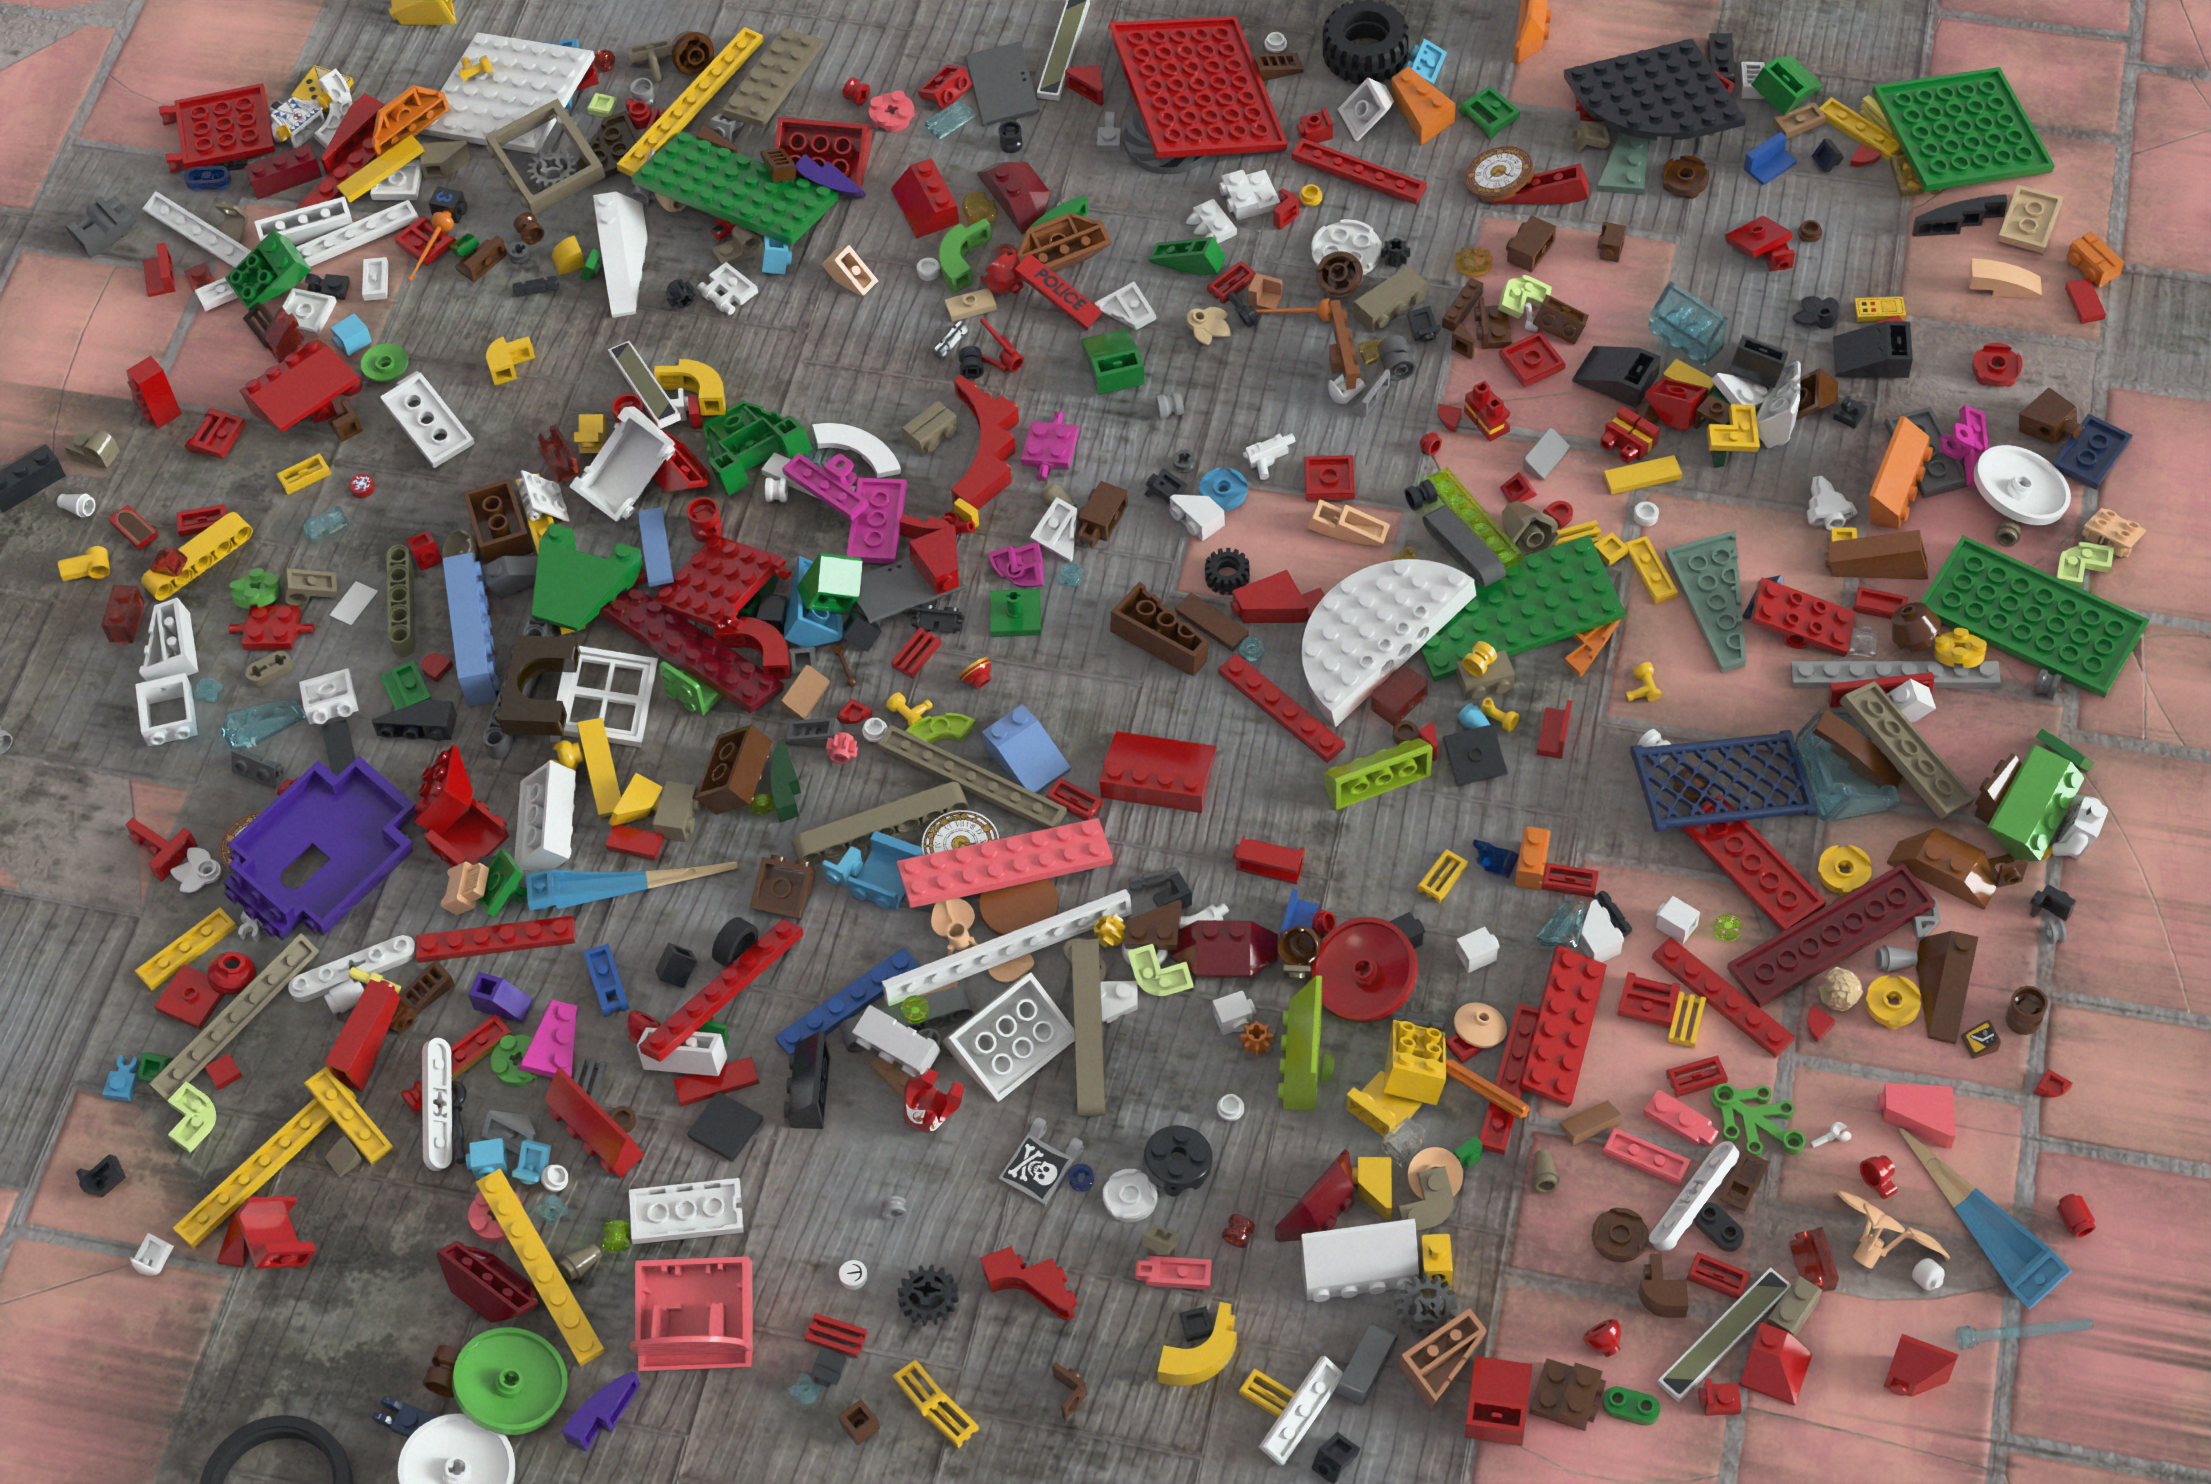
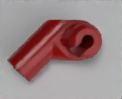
[942,510,975,535]

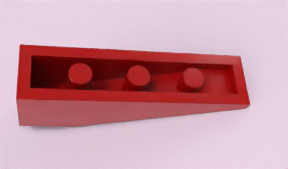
[321,93,385,175]
[1492,163,1589,204]

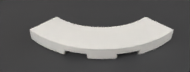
[314,69,353,148]
[812,423,901,478]

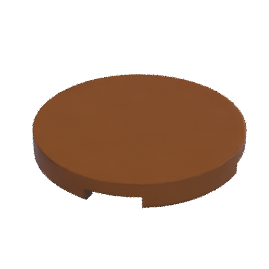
[979,878,1059,936]

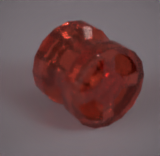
[1222,1214,1256,1248]

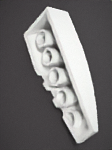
[593,192,648,318]

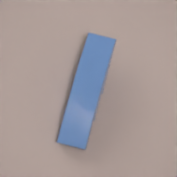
[638,507,674,587]

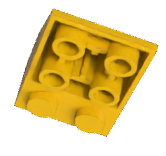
[1384,1020,1446,1105]

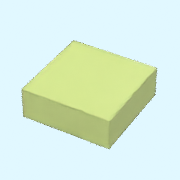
[587,93,617,118]

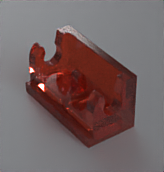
[538,424,580,483]
[1789,1227,1839,1292]

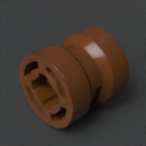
[513,212,544,245]

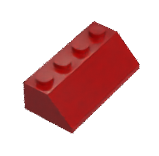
[544,1067,644,1178]

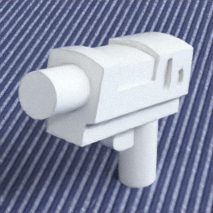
[1243,433,1295,480]

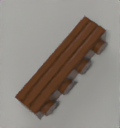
[1442,277,1484,332]

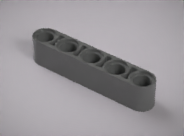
[1422,505,1506,588]
[839,986,973,1053]

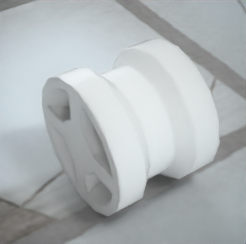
[765,478,788,502]

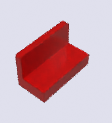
[143,242,176,297]
[1537,700,1572,759]

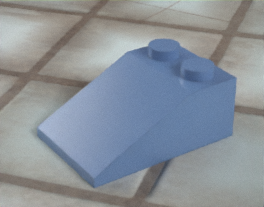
[982,704,1071,794]

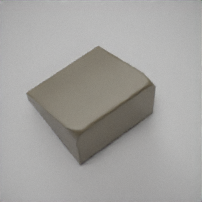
[325,1135,362,1177]

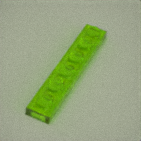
[1426,467,1523,569]

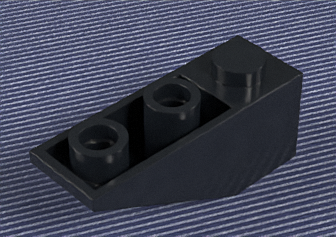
[372,700,457,741]

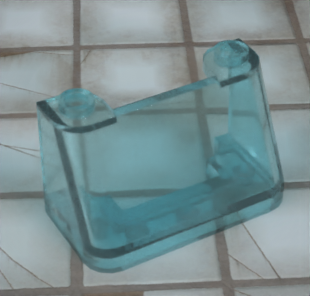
[1794,710,1901,821]

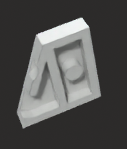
[1101,981,1138,1024]

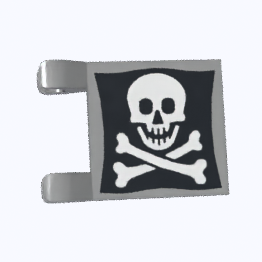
[999,1118,1084,1206]

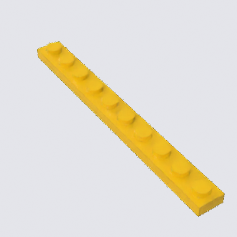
[617,27,763,177]

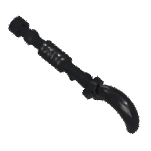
[451,1081,466,1164]

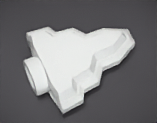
[1807,475,1857,531]

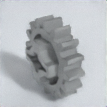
[527,149,578,191]

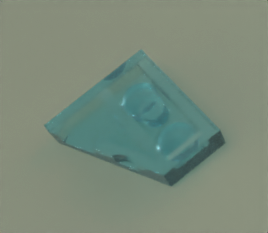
[1536,901,1588,948]

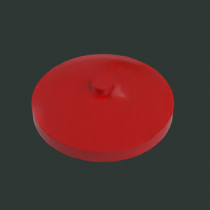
[1311,917,1418,1023]

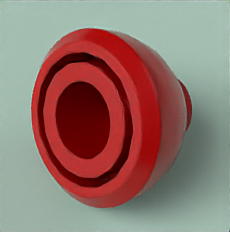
[627,1010,661,1044]
[1583,1319,1621,1357]

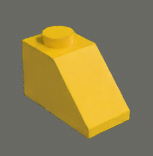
[608,773,663,826]
[1352,1157,1392,1220]

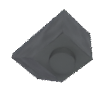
[482,556,538,599]

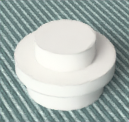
[1264,32,1287,53]
[862,718,888,742]
[1217,1094,1244,1121]
[541,1165,568,1192]

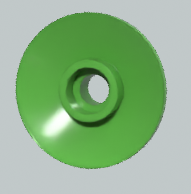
[361,343,408,382]

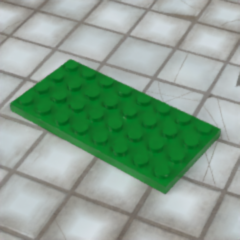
[632,131,839,246]
[1420,535,1626,682]
[1920,535,2149,698]

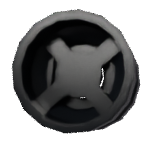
[999,121,1023,153]
[958,346,984,379]
[1404,479,1438,511]

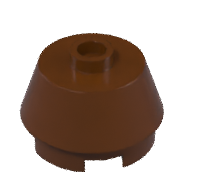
[671,31,714,75]
[1316,251,1363,297]
[1892,602,1942,652]

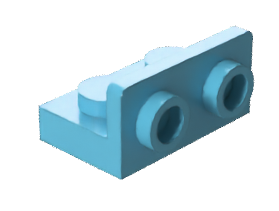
[1402,39,1447,85]

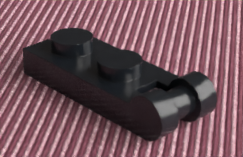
[1708,33,1735,84]

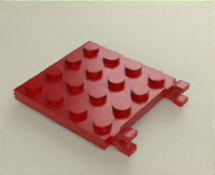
[159,83,275,173]
[653,535,792,631]

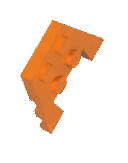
[1565,619,1622,677]

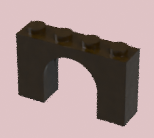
[496,635,581,736]

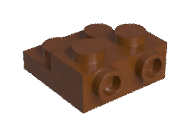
[749,855,816,920]
[1530,1358,1606,1431]

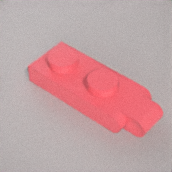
[1643,1089,1719,1147]
[1135,1256,1212,1290]

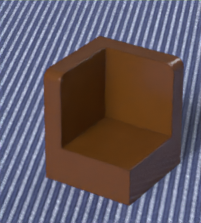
[328,399,363,442]

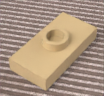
[945,288,997,322]

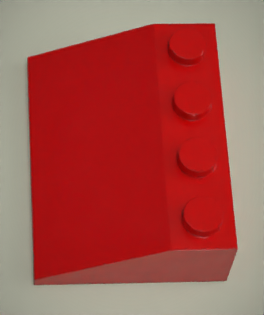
[774,117,873,188]
[239,339,360,432]
[1099,731,1217,813]

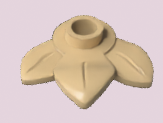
[1186,307,1231,346]

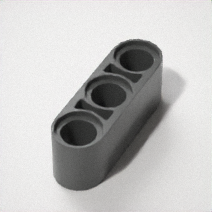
[1336,1323,1398,1406]

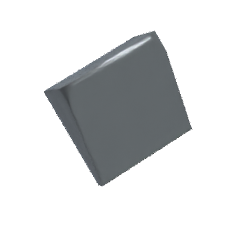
[789,647,817,674]

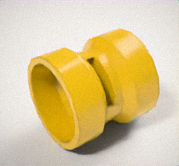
[1462,641,1497,677]

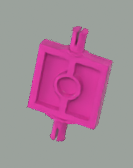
[1021,411,1079,482]

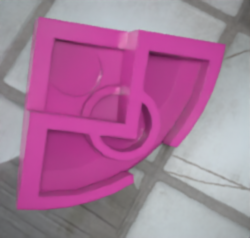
[988,542,1044,588]

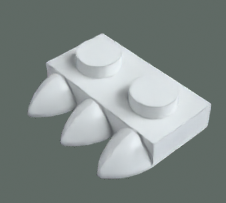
[1186,199,1237,244]

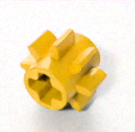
[1093,914,1126,948]

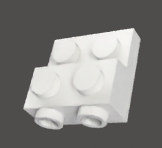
[1219,170,1281,221]
[299,668,359,725]

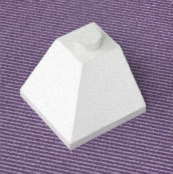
[1338,78,1394,142]

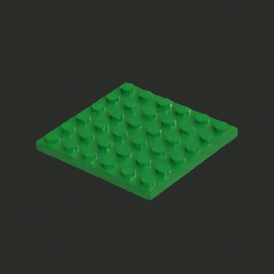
[1872,67,2055,192]

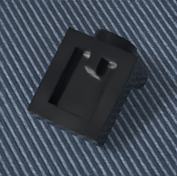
[1144,468,1187,504]
[1312,1432,1360,1484]

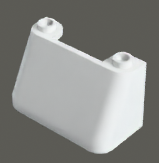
[569,406,676,521]

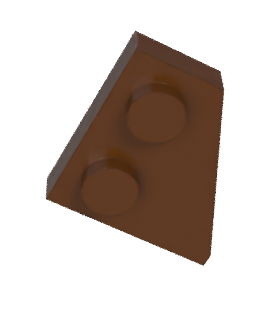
[1124,900,1182,950]

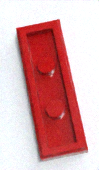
[673,1056,759,1107]

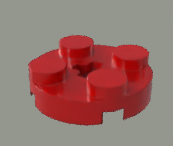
[1972,343,2023,387]

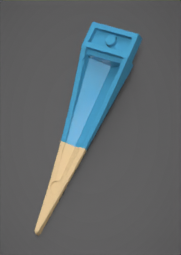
[526,862,738,911]
[1899,1128,2073,1310]

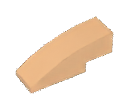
[1969,258,2042,298]
[1307,500,1390,546]

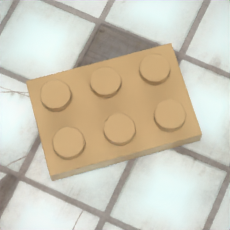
[1997,185,2064,254]

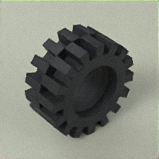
[1205,548,1250,596]

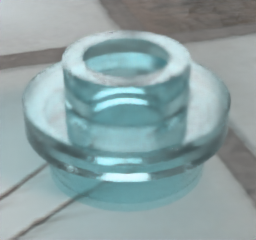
[1239,637,1264,661]

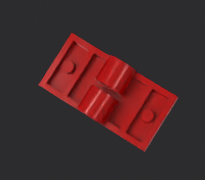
[1750,577,1855,657]

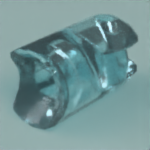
[304,505,349,540]

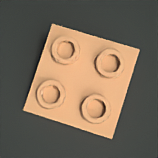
[2082,508,2147,558]

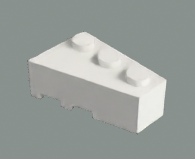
[139,598,198,681]
[852,1005,941,1077]

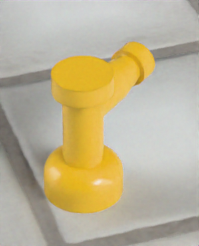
[458,55,494,82]
[1625,662,1662,702]
[886,692,933,726]
[1480,698,1519,732]

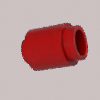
[2056,1193,2096,1238]

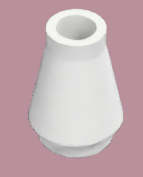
[57,494,95,517]

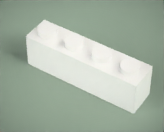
[254,196,353,246]

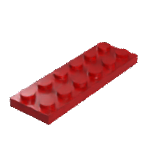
[1680,794,1826,932]
[1518,945,1607,1108]

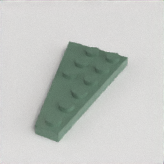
[1665,530,1746,673]

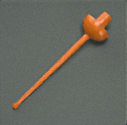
[408,210,454,282]
[1255,298,1330,322]

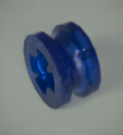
[1069,1163,1094,1192]

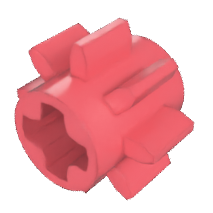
[825,732,858,764]

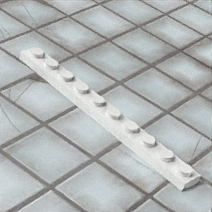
[195,200,418,311]
[882,889,1132,1006]

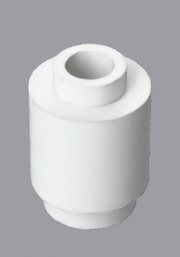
[324,979,364,1014]

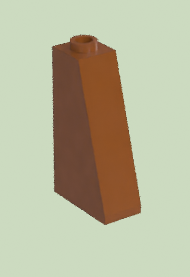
[1824,530,1928,580]

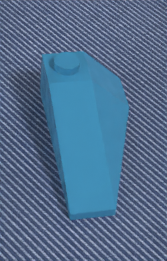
[784,556,843,648]

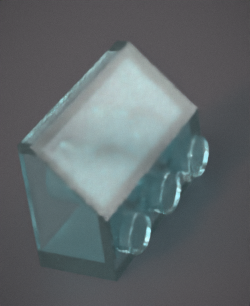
[1648,281,1728,365]

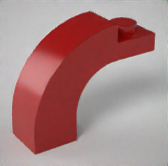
[714,617,791,679]

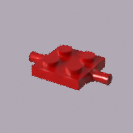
[229,606,315,650]

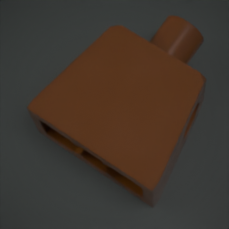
[2019,388,2083,443]

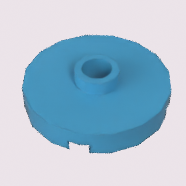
[1199,468,1248,511]

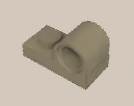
[712,225,763,266]
[65,429,120,469]
[283,568,337,606]

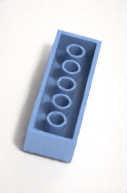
[443,552,501,706]

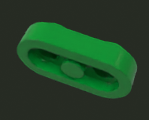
[1602,1386,1660,1426]

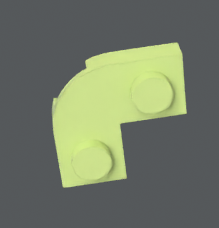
[1498,275,1552,319]
[2056,542,2114,588]
[1127,944,1194,996]
[168,1081,216,1153]

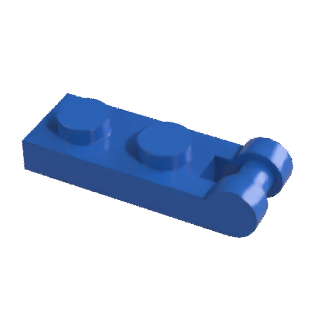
[583,943,630,1017]

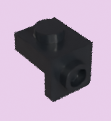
[1406,306,1441,342]
[2030,884,2076,921]
[76,1154,126,1197]
[810,1347,847,1388]

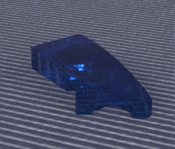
[1473,839,1519,879]

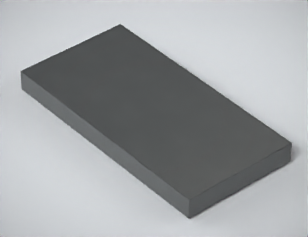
[1884,407,1968,499]

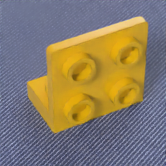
[1346,1071,1423,1141]

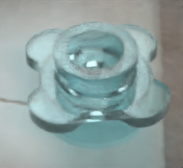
[1057,562,1085,587]
[194,677,224,703]
[535,1194,569,1225]
[789,1373,823,1406]

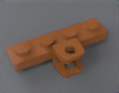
[1329,300,1360,390]

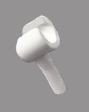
[1525,303,1538,333]
[1811,1122,1852,1148]

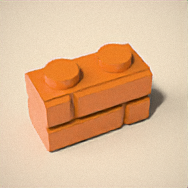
[2067,231,2124,287]
[1515,826,1550,890]

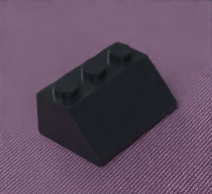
[0,444,66,513]
[784,1031,830,1129]

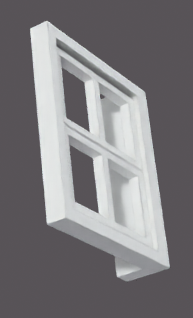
[550,646,658,748]

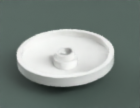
[1974,445,2071,525]
[398,1414,515,1484]

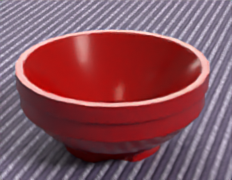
[207,952,256,995]

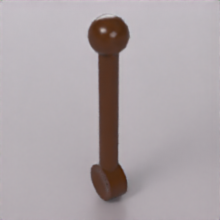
[834,645,857,687]

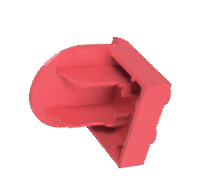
[629,1257,753,1371]

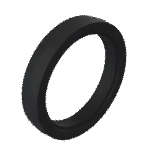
[200,1415,354,1484]

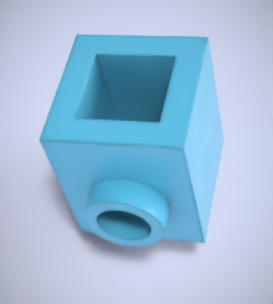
[761,236,792,274]
[331,313,372,356]
[466,1138,509,1179]

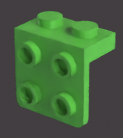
[659,661,722,716]

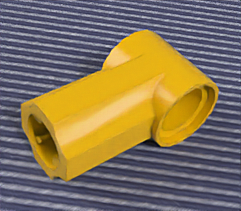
[58,546,110,582]

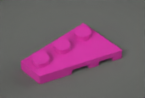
[517,1000,577,1078]

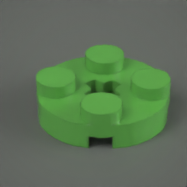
[229,568,281,608]
[491,1035,541,1087]

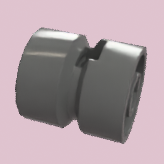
[1377,335,1416,381]

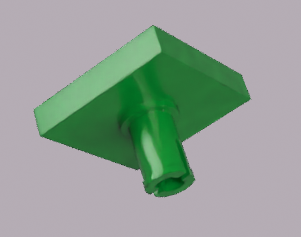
[990,589,1041,637]
[2036,728,2094,771]
[477,849,527,917]

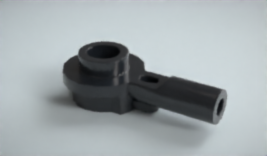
[1227,291,1259,328]

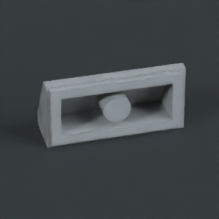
[1350,369,1390,418]
[1523,428,1571,481]

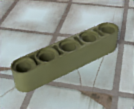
[386,545,415,657]

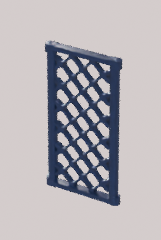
[1630,730,1817,832]

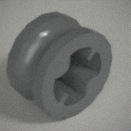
[508,241,531,265]
[1173,450,1196,474]

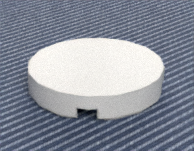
[1103,1169,1158,1223]

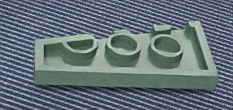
[1597,133,1649,195]

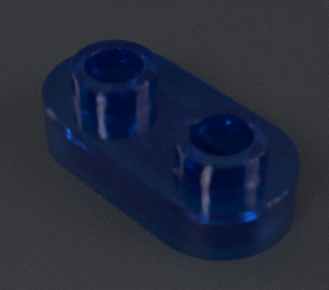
[184,166,231,190]

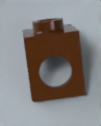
[1694,395,1730,429]
[1987,854,2028,888]
[1052,1362,1087,1419]

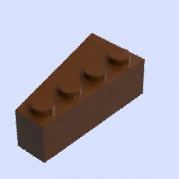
[1110,581,1209,676]

